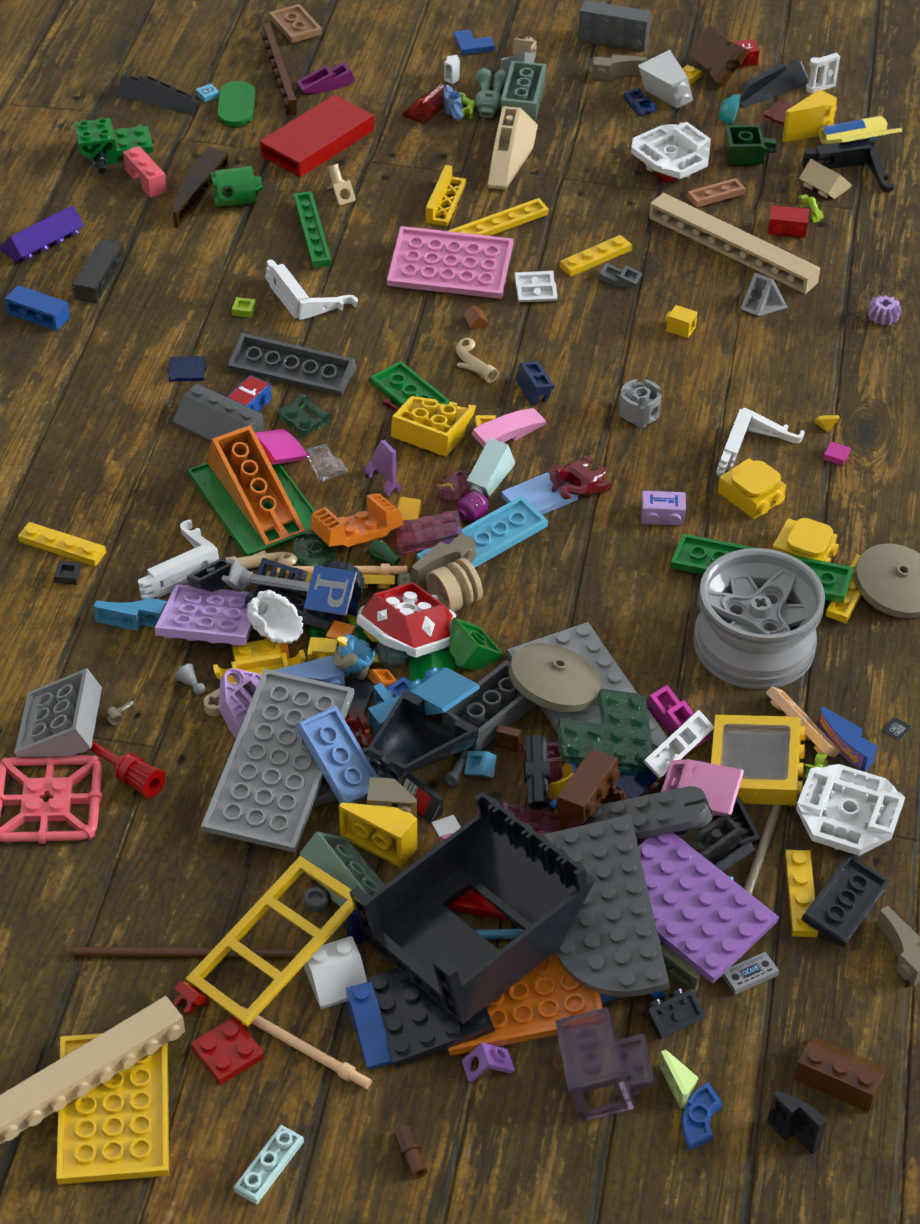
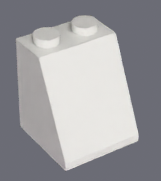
[638,50,693,108]

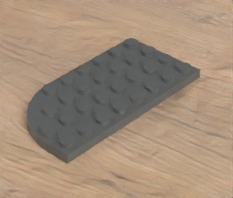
[540,814,671,997]

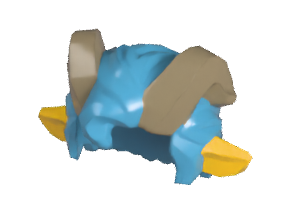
[332,634,379,680]

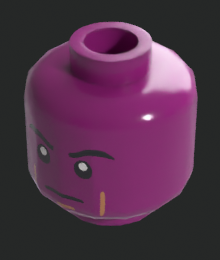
[456,491,489,523]

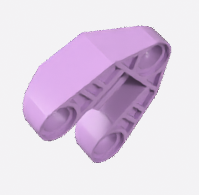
[219,668,261,738]

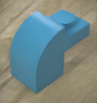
[368,683,401,734]

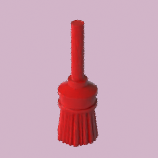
[89,740,166,799]

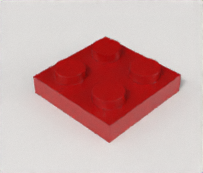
[191,1017,265,1085]

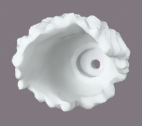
[246,590,303,644]

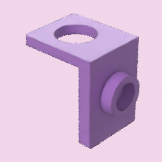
[462,1042,515,1082]

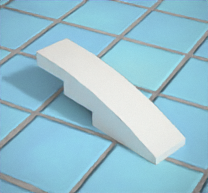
[643,710,714,779]

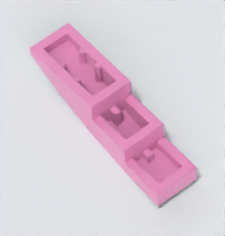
[472,408,547,447]

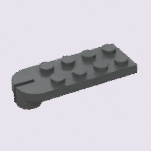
[585,786,712,840]

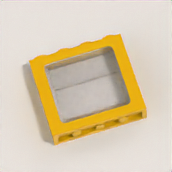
[711,715,806,805]

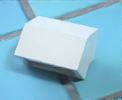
[444,55,460,84]

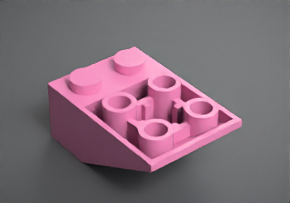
[661,759,744,816]

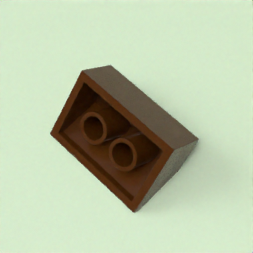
[557,749,620,830]
[794,1037,889,1112]

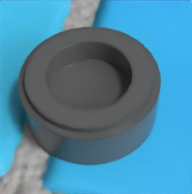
[303,887,329,913]

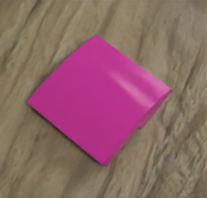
[255,429,307,465]

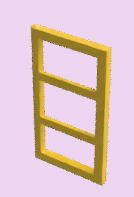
[186,856,355,1027]

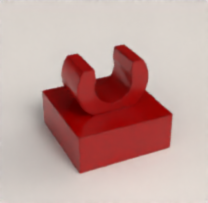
[174,980,210,1014]

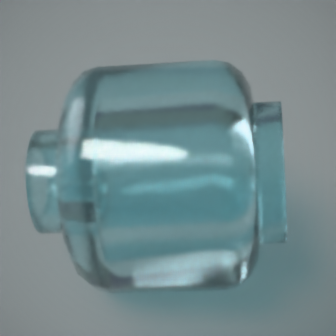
[374,642,410,669]

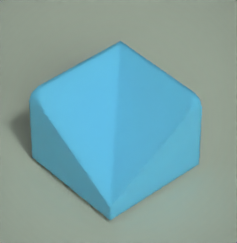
[464,751,496,778]

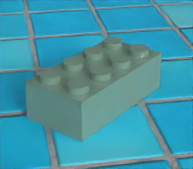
[500,61,546,122]

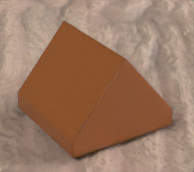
[464,304,489,330]

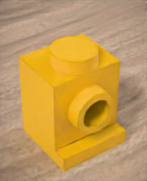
[307,637,338,661]

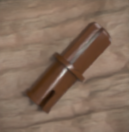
[395,1125,428,1179]

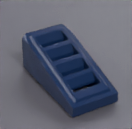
[257,558,308,592]

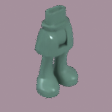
[475,68,508,118]

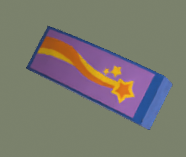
[818,707,878,772]

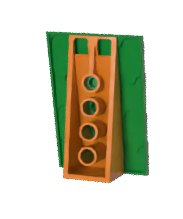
[187,425,315,556]

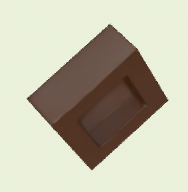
[495,724,521,752]

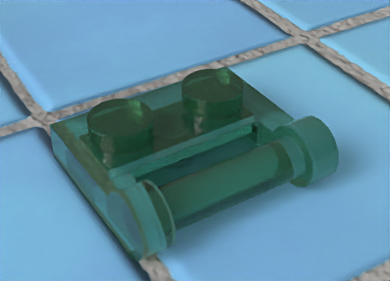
[277,393,332,437]

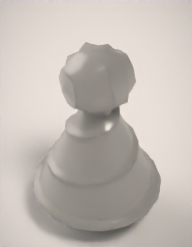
[175,664,205,695]

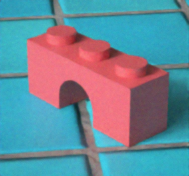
[123,146,167,198]

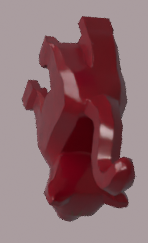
[548,455,612,499]

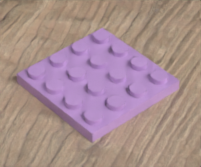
[155,584,253,646]

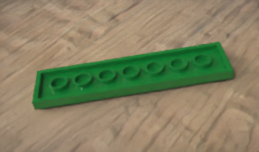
[671,533,854,603]

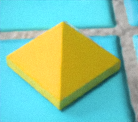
[815,415,839,433]

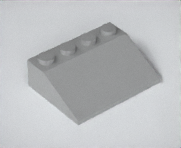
[14,668,102,757]

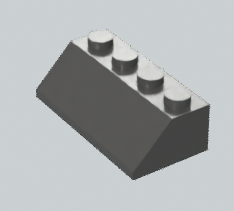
[173,384,264,442]

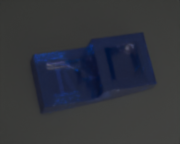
[623,87,657,116]

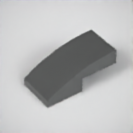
[598,263,643,287]

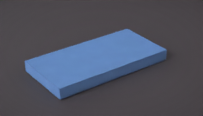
[295,706,379,804]

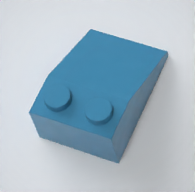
[401,667,480,715]

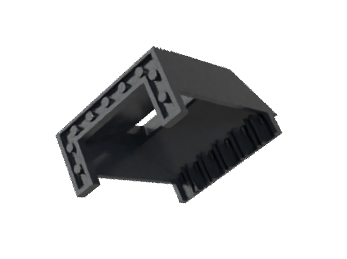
[349,792,595,1024]

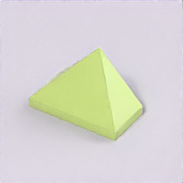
[659,1050,698,1109]

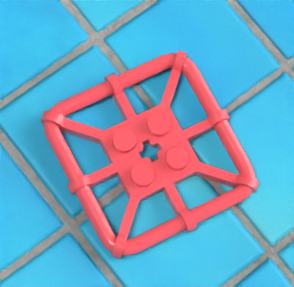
[0,755,103,844]

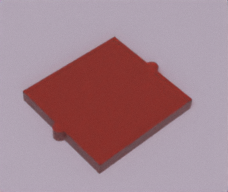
[763,100,794,126]

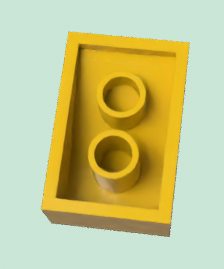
[782,89,837,142]
[339,803,417,868]

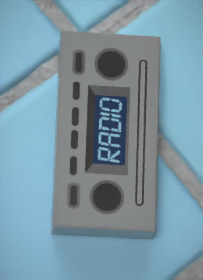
[721,952,779,995]

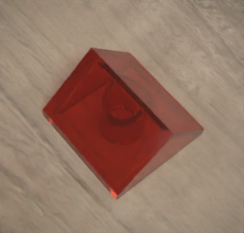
[402,83,444,125]

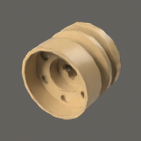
[426,558,483,612]

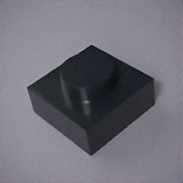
[54,561,81,585]

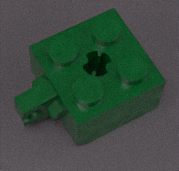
[723,125,777,165]

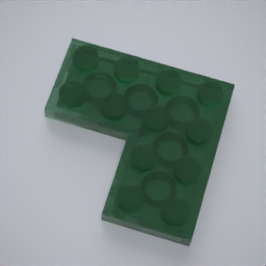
[557,688,653,773]

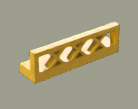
[426,165,466,227]

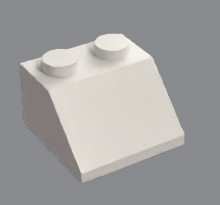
[304,936,367,1009]

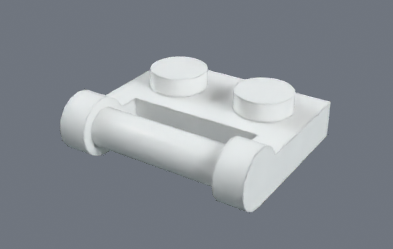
[806,53,840,93]

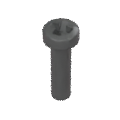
[443,751,467,787]

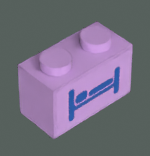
[641,491,686,526]

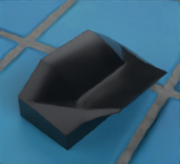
[187,558,231,592]

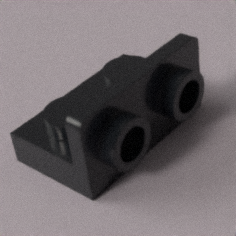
[641,988,706,1039]

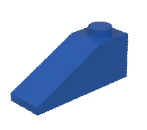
[346,981,393,1070]

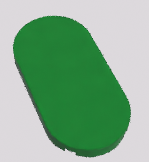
[218,81,256,127]

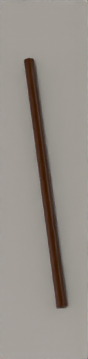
[73,947,303,959]

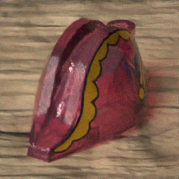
[436,470,470,501]

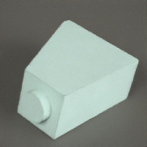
[467,438,515,496]

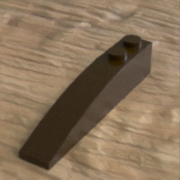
[173,147,229,228]

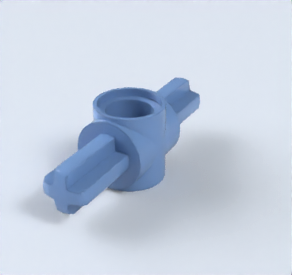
[442,85,463,122]

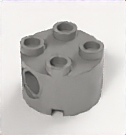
[619,379,662,428]

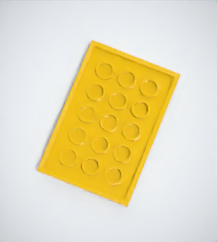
[56,1033,169,1184]

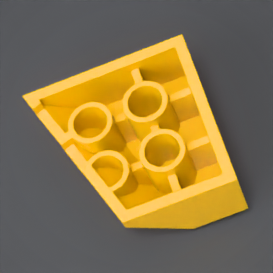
[391,396,476,457]

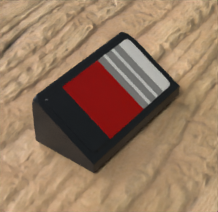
[401,774,443,823]

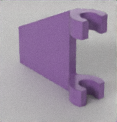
[364,440,402,497]

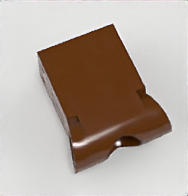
[688,25,750,87]

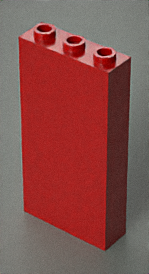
[260,94,374,177]

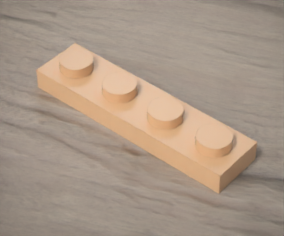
[766,686,841,757]

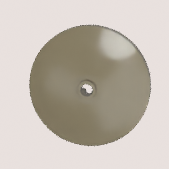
[854,544,920,618]
[509,643,601,712]

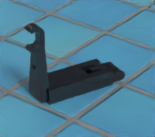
[801,139,895,192]

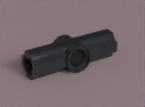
[524,735,550,810]

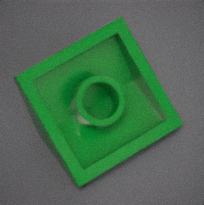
[409,649,455,682]

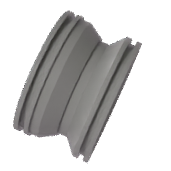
[693,548,825,689]

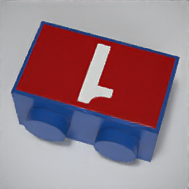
[227,375,272,412]

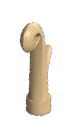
[456,338,499,383]
[224,550,298,569]

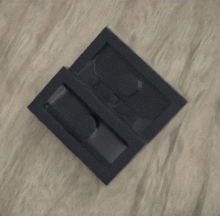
[767,1091,827,1154]

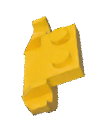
[213,639,306,683]

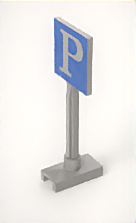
[221,558,357,616]

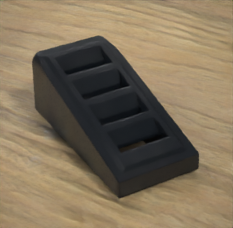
[717,797,761,845]

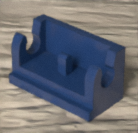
[515,361,554,405]

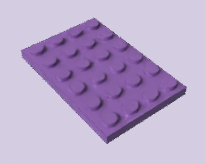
[638,833,779,984]

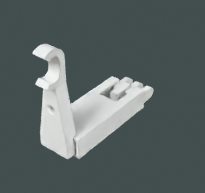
[265,260,358,320]
[716,408,805,476]
[138,520,219,600]

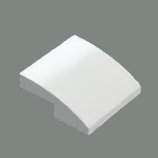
[514,271,557,302]

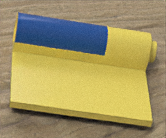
[819,116,902,144]

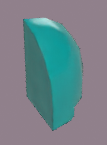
[719,94,740,125]

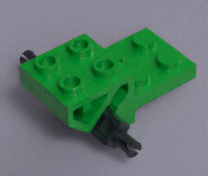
[74,118,154,174]

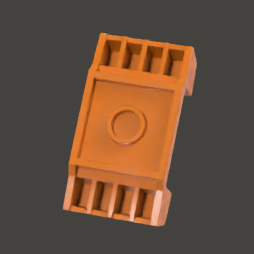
[310,494,404,547]

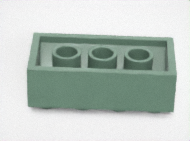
[299,832,385,923]

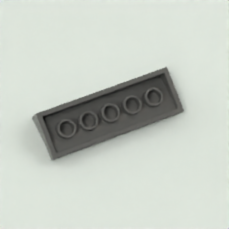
[228,333,357,396]

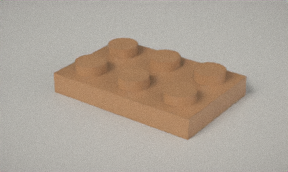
[269,4,322,43]

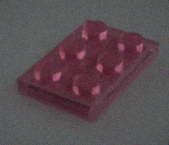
[395,510,462,555]

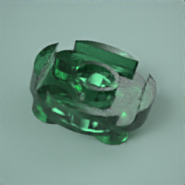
[293,531,337,566]

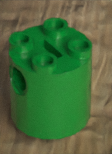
[211,166,263,208]

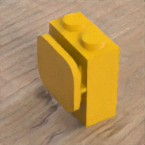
[718,459,786,519]
[772,518,839,563]

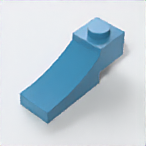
[93,597,167,631]

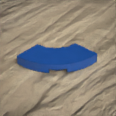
[682,1082,722,1150]

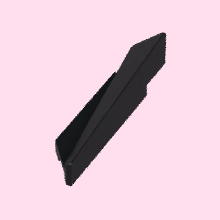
[739,60,809,108]
[117,75,198,115]

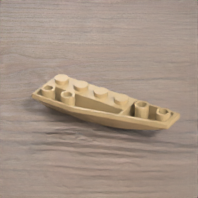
[488,106,538,189]

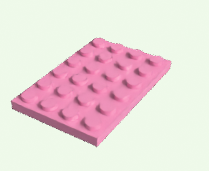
[387,226,513,299]

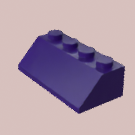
[0,205,84,262]

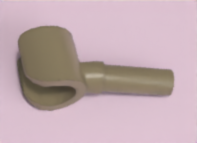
[107,701,134,726]

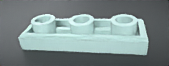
[234,1125,304,1205]

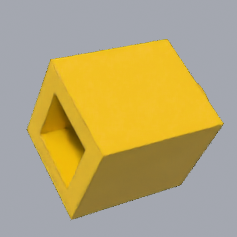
[665,305,698,338]

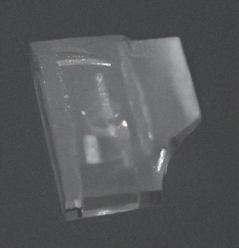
[307,444,348,482]

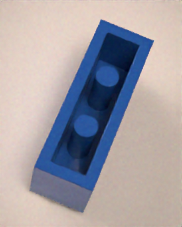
[5,285,70,331]

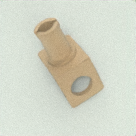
[513,36,537,58]
[326,164,356,205]

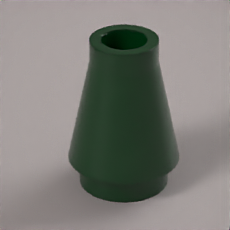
[367,539,401,566]

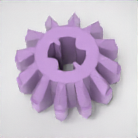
[867,295,901,326]

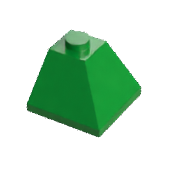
[450,617,505,671]

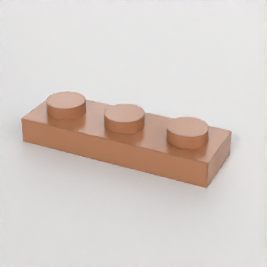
[687,178,745,208]

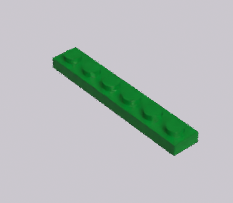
[293,191,332,268]

